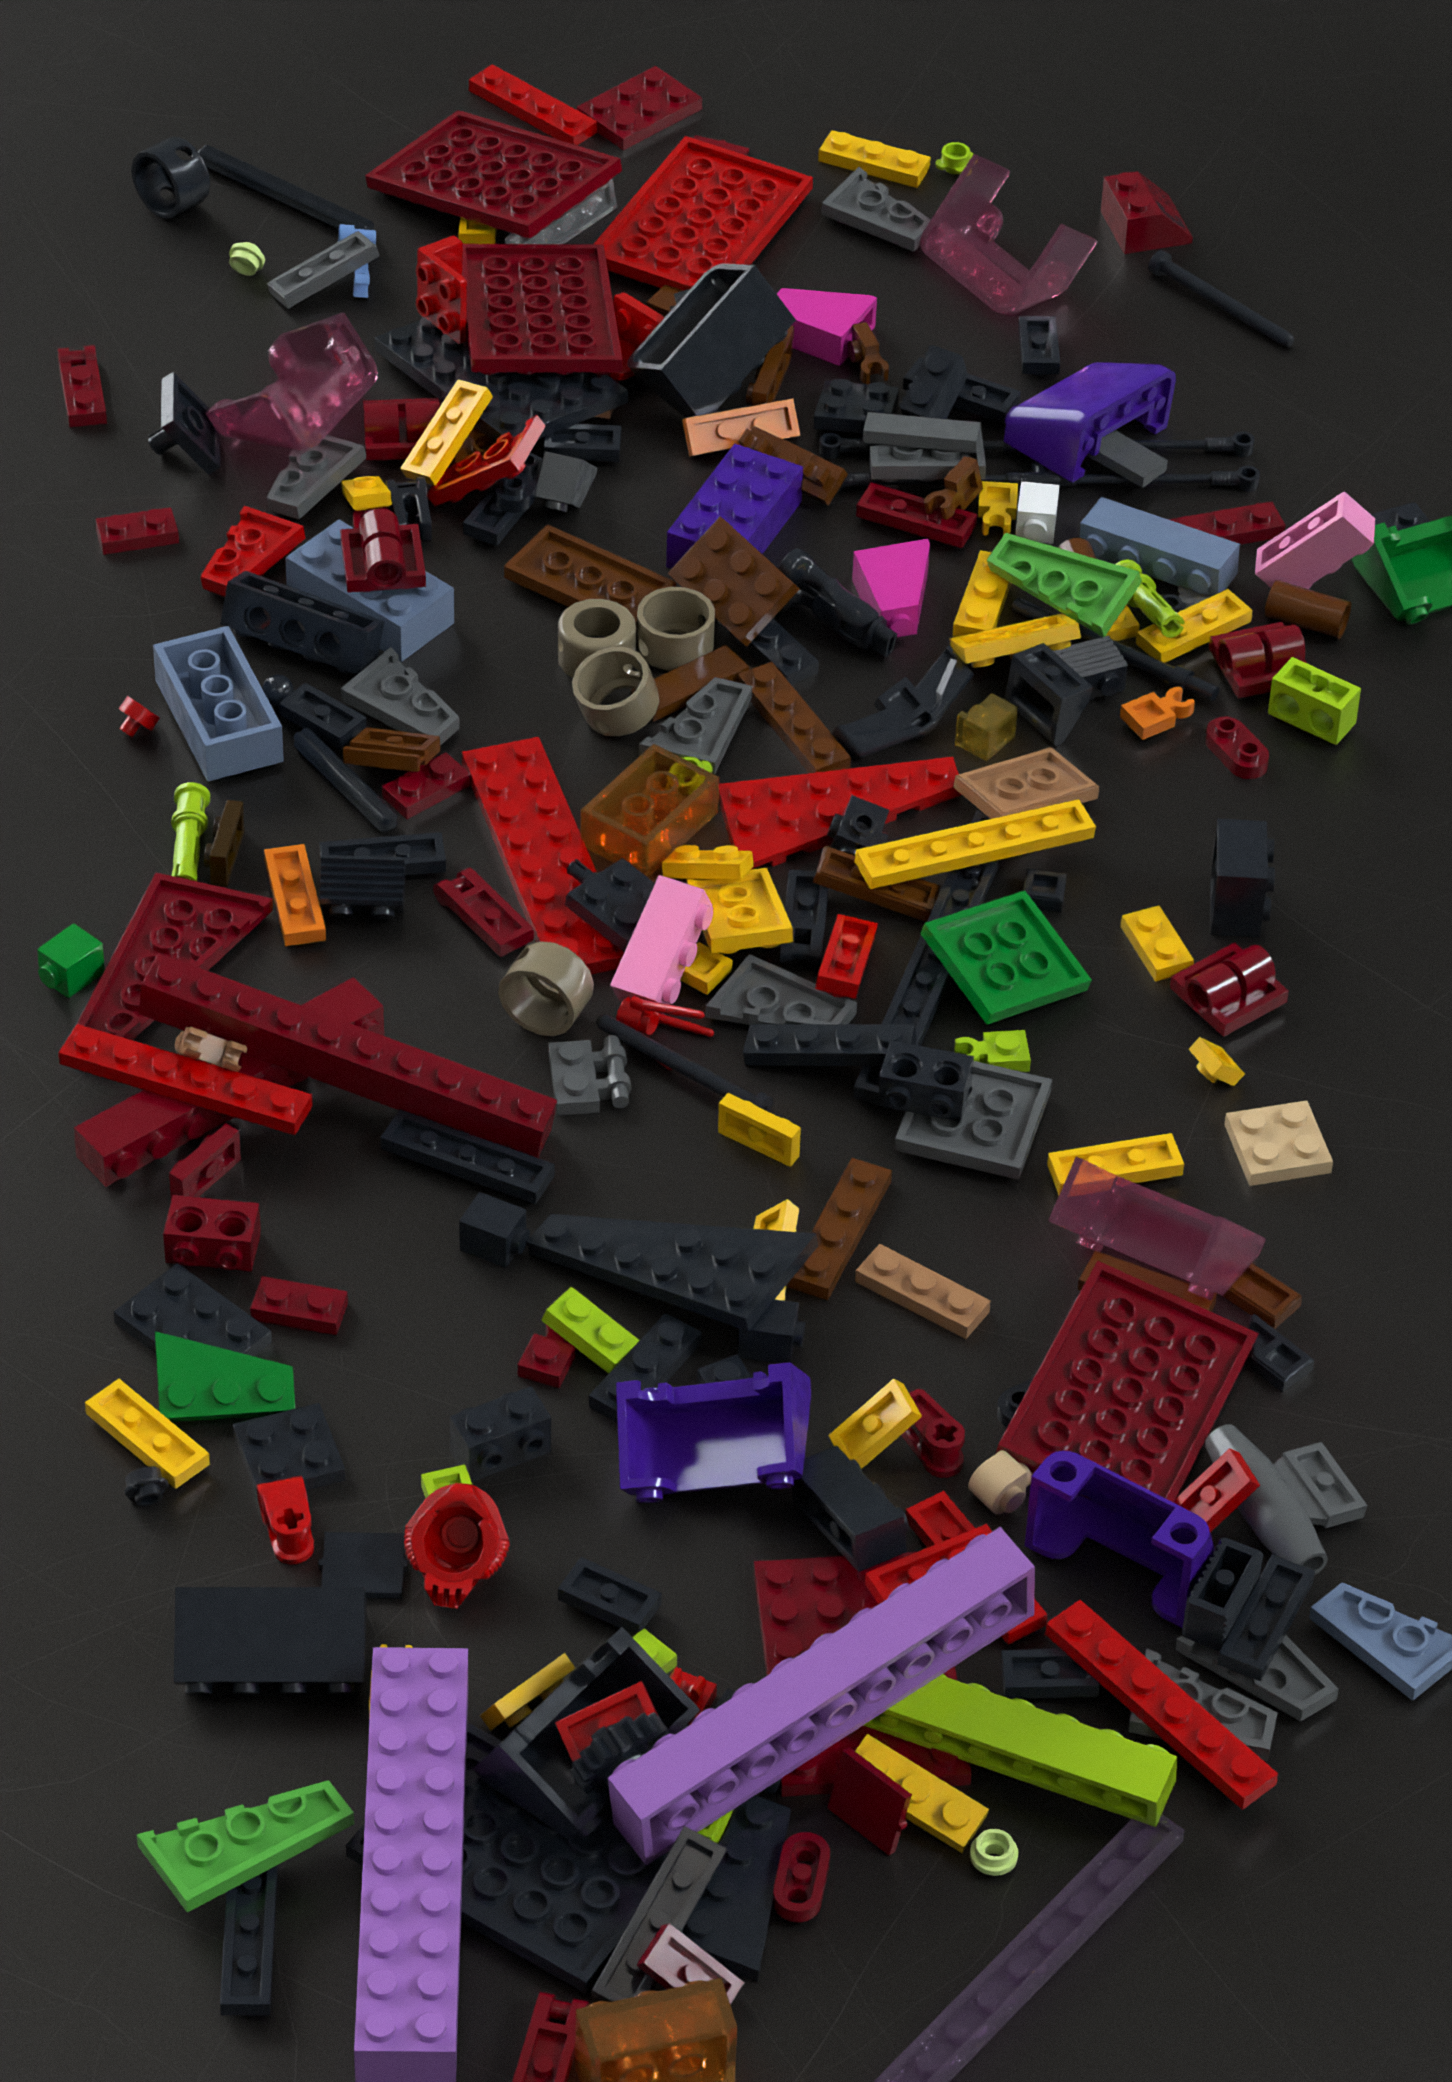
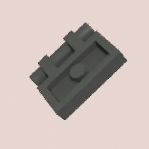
[548,1035,631,1116]

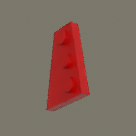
[427,415,546,507]
[200,505,306,597]

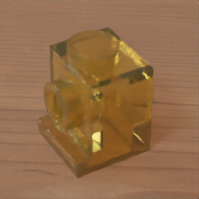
[955,694,1018,761]

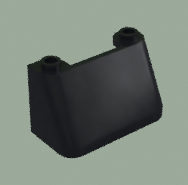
[473,1627,700,1840]

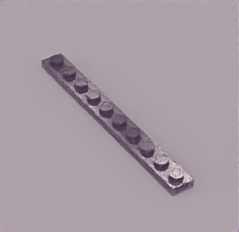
[874,1814,1185,2082]

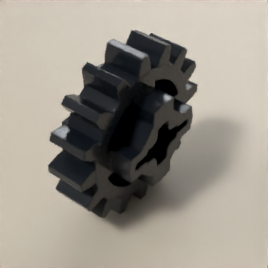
[570,1712,670,1794]

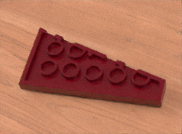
[77,872,273,1040]

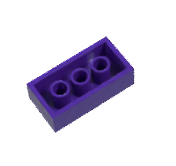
[666,444,803,569]

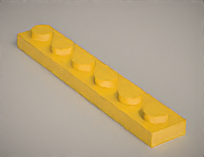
[854,799,1096,889]

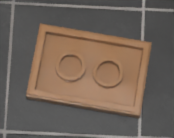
[954,747,1099,819]

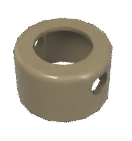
[637,587,715,671]
[558,599,636,678]
[572,646,660,737]
[498,941,594,1036]

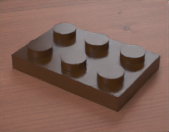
[668,516,799,647]

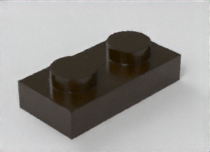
[204,800,244,887]

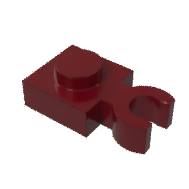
[518,1325,575,1388]

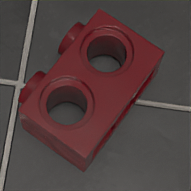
[163,1195,261,1271]

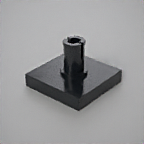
[148,372,220,474]

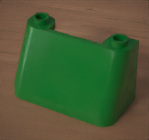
[1351,515,1452,625]

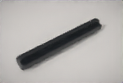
[293,728,398,833]

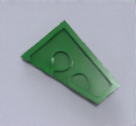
[155,1331,295,1422]

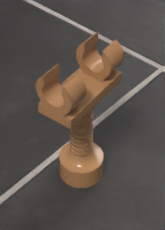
[175,1027,247,1072]

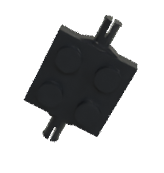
[564,858,655,952]

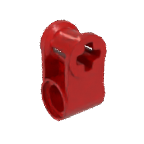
[256,1476,314,1565]

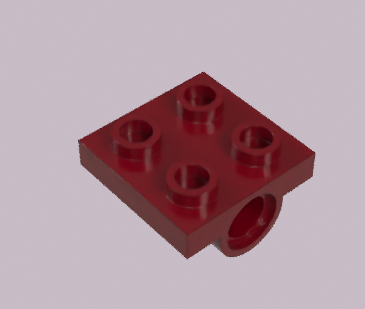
[363,398,440,461]
[340,509,426,593]
[1209,622,1307,699]
[1170,942,1289,1037]

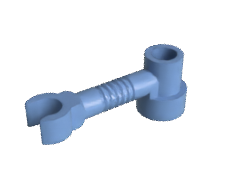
[338,224,376,298]

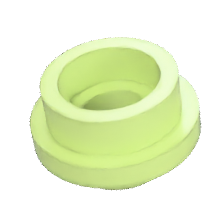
[229,242,265,276]
[970,1829,1018,1876]

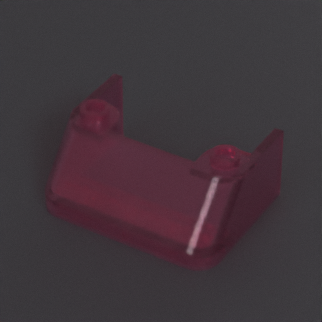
[921,154,1098,317]
[1048,1156,1266,1301]

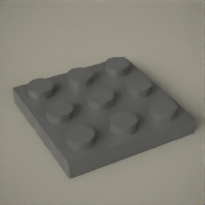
[895,1061,1052,1180]

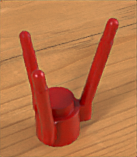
[616,996,714,1070]

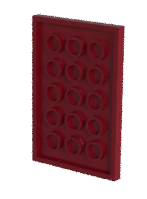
[365,110,622,238]
[462,244,623,375]
[995,1260,1259,1503]
[754,1552,972,1797]

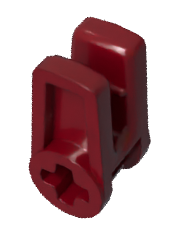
[901,1389,965,1478]

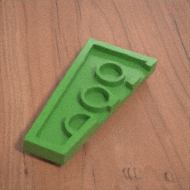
[987,533,1142,637]
[137,1780,355,1913]

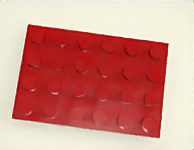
[594,136,813,290]

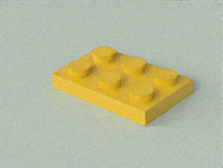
[949,613,1081,668]
[686,868,793,954]

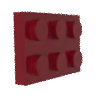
[577,66,702,150]

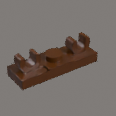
[738,426,848,506]

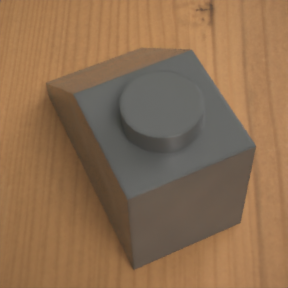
[535,451,598,512]

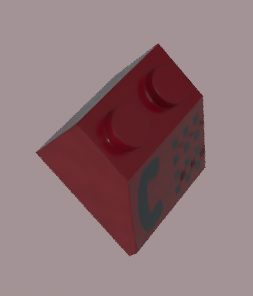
[1101,171,1193,254]

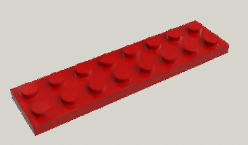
[462,737,625,974]

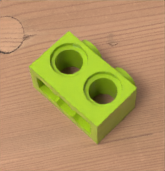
[1268,657,1361,745]

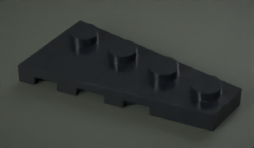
[682,1795,791,1982]

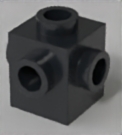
[827,795,889,856]

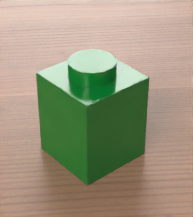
[37,923,105,999]

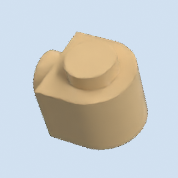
[968,1450,1032,1515]

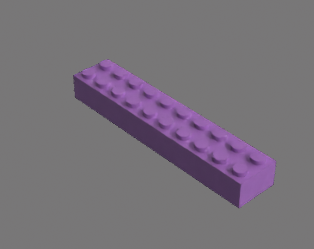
[608,1527,1035,1865]
[354,1647,468,2082]

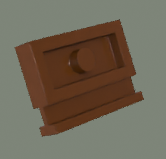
[343,727,440,772]

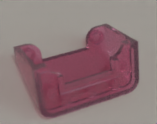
[206,312,378,451]

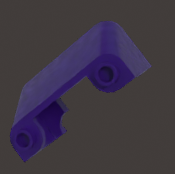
[1003,362,1176,483]
[616,1362,811,1503]

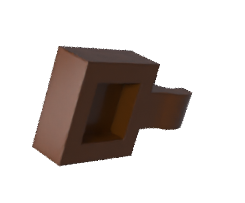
[847,322,889,384]
[924,456,983,520]

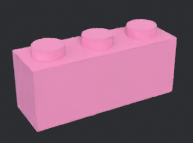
[1255,491,1375,589]
[610,875,713,1015]

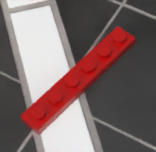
[58,1024,313,1135]
[1045,1600,1278,1810]

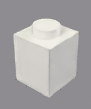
[1016,481,1059,544]

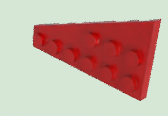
[717,757,961,870]

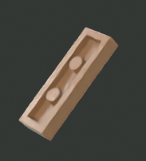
[855,1244,991,1339]

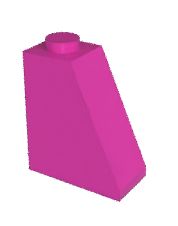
[777,288,877,366]
[852,539,930,637]

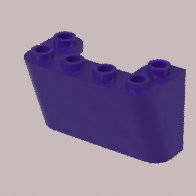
[1024,1451,1215,1628]

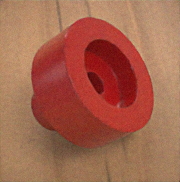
[118,695,160,738]

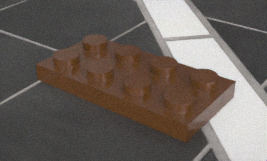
[504,524,676,633]

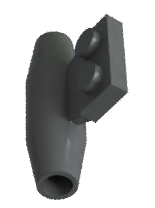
[1205,1424,1368,1575]

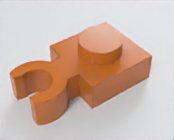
[1120,687,1195,740]

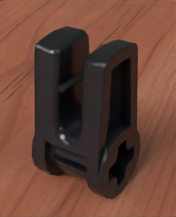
[386,476,432,540]

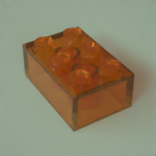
[581,744,719,878]
[575,1978,737,2082]

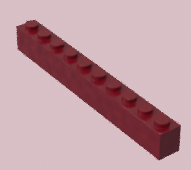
[139,953,557,1158]

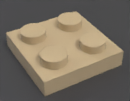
[1224,1100,1333,1186]

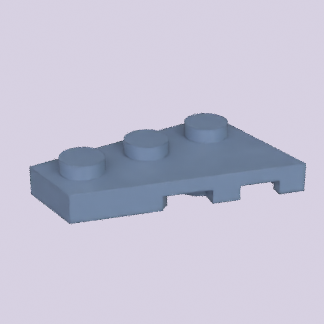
[1309,1582,1452,1701]

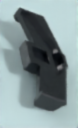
[832,645,974,759]

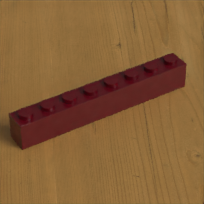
[74,977,384,1187]

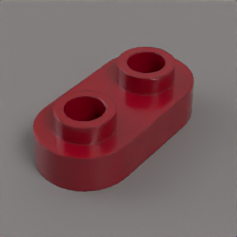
[1205,716,1269,779]
[773,1832,830,1922]

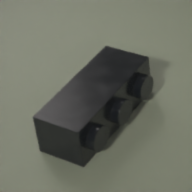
[791,1446,909,1572]

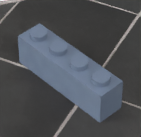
[1080,497,1240,597]

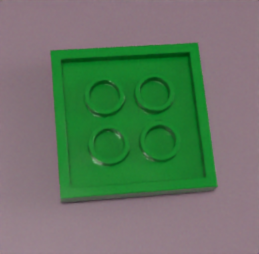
[920,890,1092,1025]

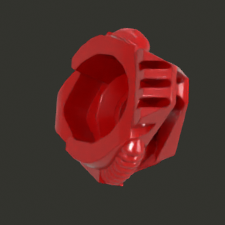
[404,1483,510,1609]

